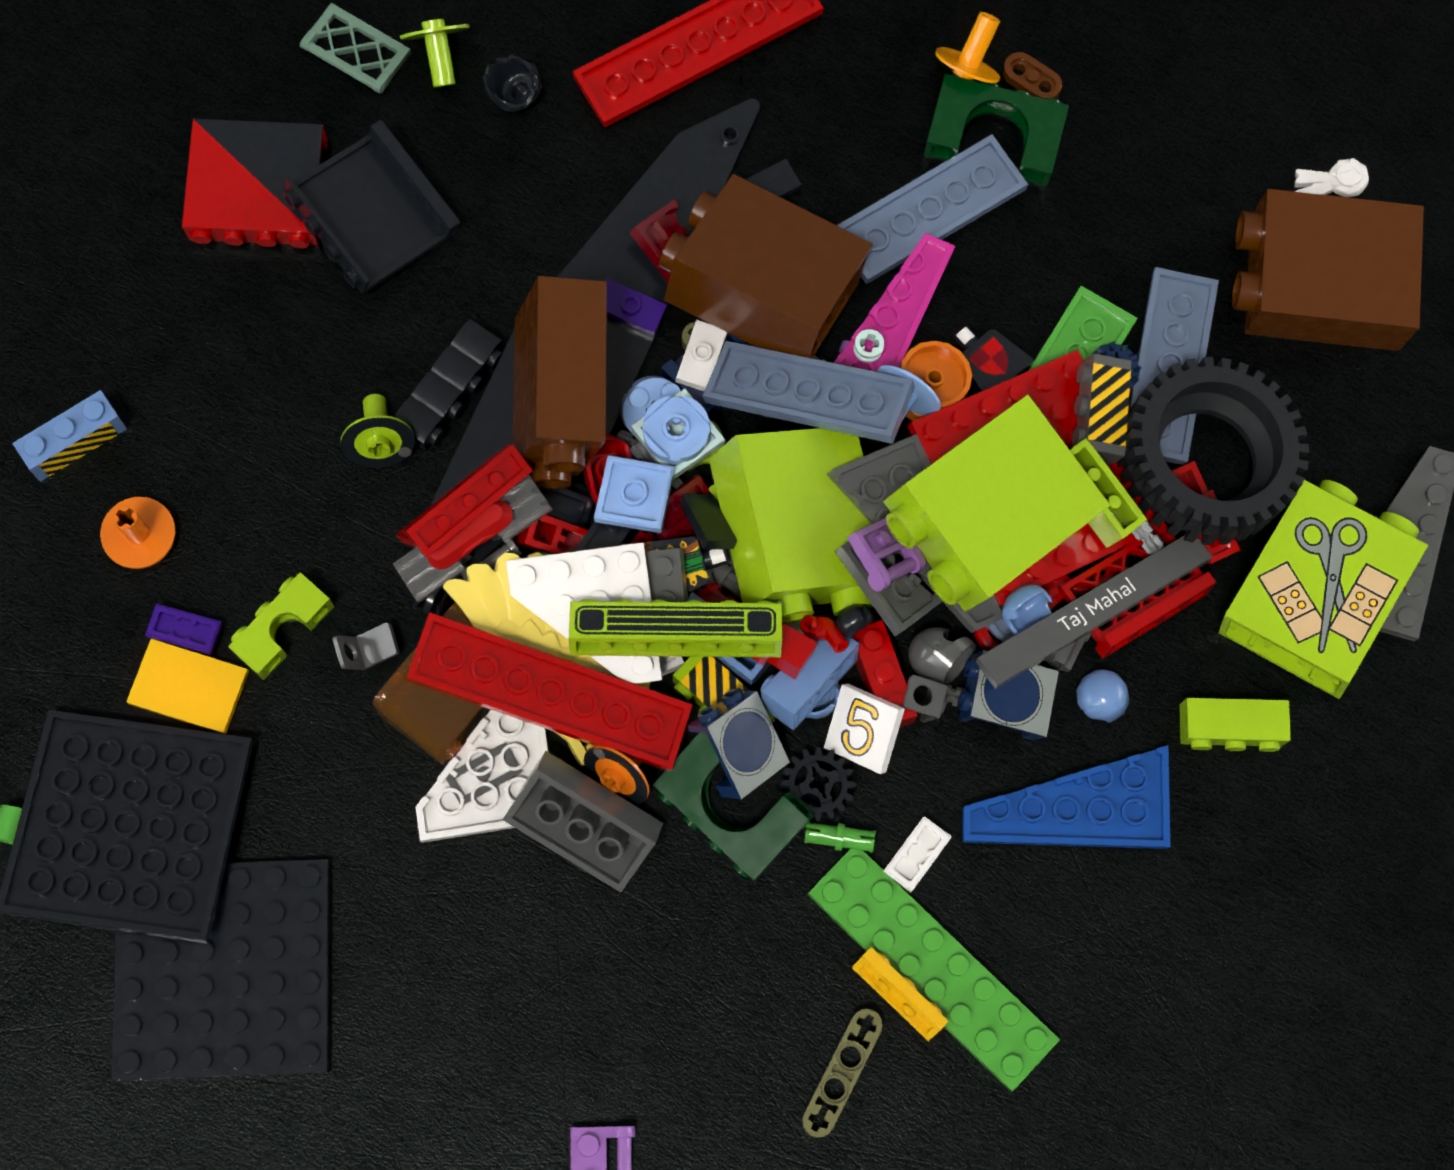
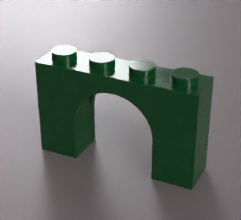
[924,74,1069,187]
[653,732,815,880]

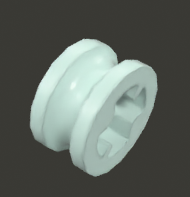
[853,329,884,363]

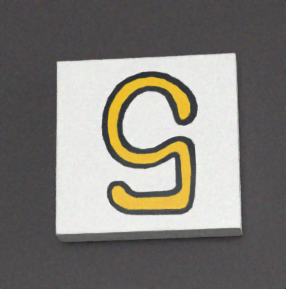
[824,684,905,774]

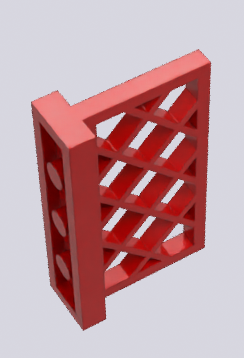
[396,444,533,558]
[1058,524,1216,659]

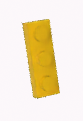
[851,947,948,1041]

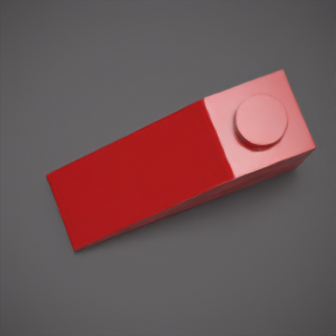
[513,515,624,555]

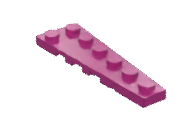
[834,233,955,372]

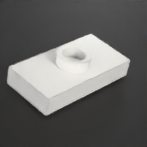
[676,320,727,391]
[883,816,952,893]

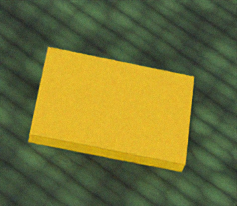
[126,639,249,734]

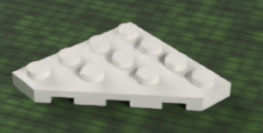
[506,542,662,684]
[416,710,548,843]

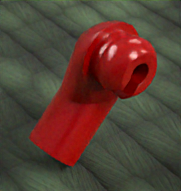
[800,615,849,653]

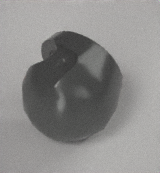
[908,626,976,685]

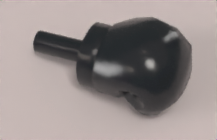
[835,604,876,637]

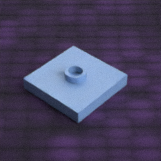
[594,455,675,533]

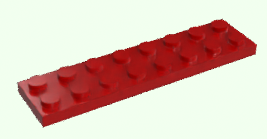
[573,0,823,128]
[405,612,693,771]

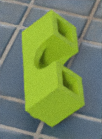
[228,573,334,680]

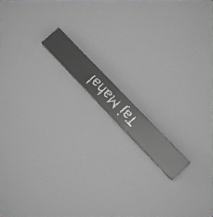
[976,535,1212,689]

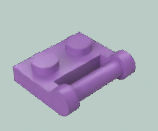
[847,518,926,591]
[571,1126,635,1170]

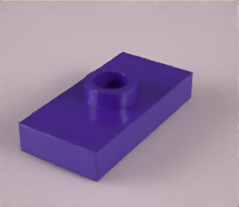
[606,278,667,336]
[145,604,223,656]

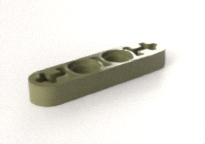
[802,1009,882,1138]

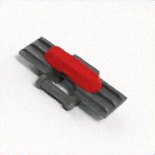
[393,475,553,603]

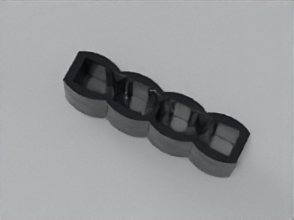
[394,319,504,450]

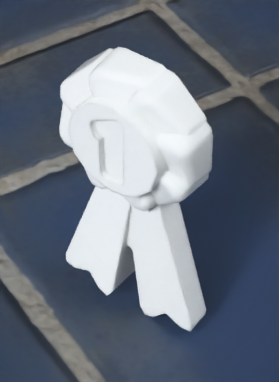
[1294,158,1369,197]

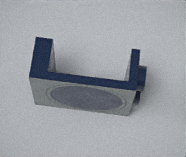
[957,650,1059,741]
[687,688,790,799]

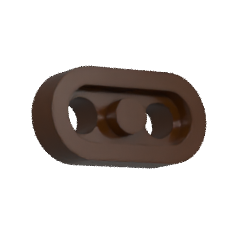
[1003,52,1062,99]

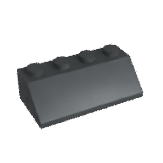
[503,751,663,892]

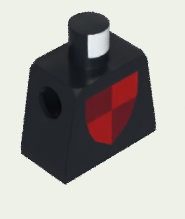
[953,327,1034,395]

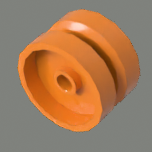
[899,341,972,421]

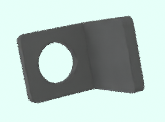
[332,623,399,670]
[902,675,948,722]

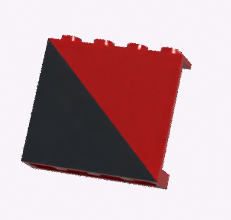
[182,119,327,248]

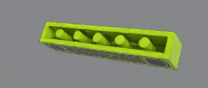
[569,599,782,657]

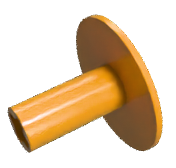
[935,12,1000,83]

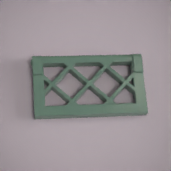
[300,3,411,94]

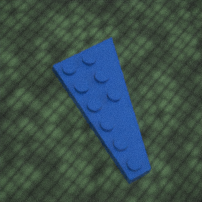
[962,745,1170,849]

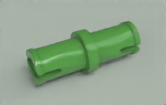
[804,821,876,853]

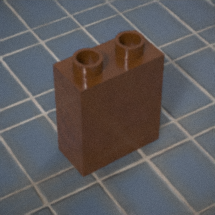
[658,174,873,358]
[1232,189,1424,351]
[513,276,607,489]

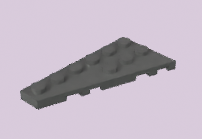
[827,434,1002,633]
[1380,446,1454,642]

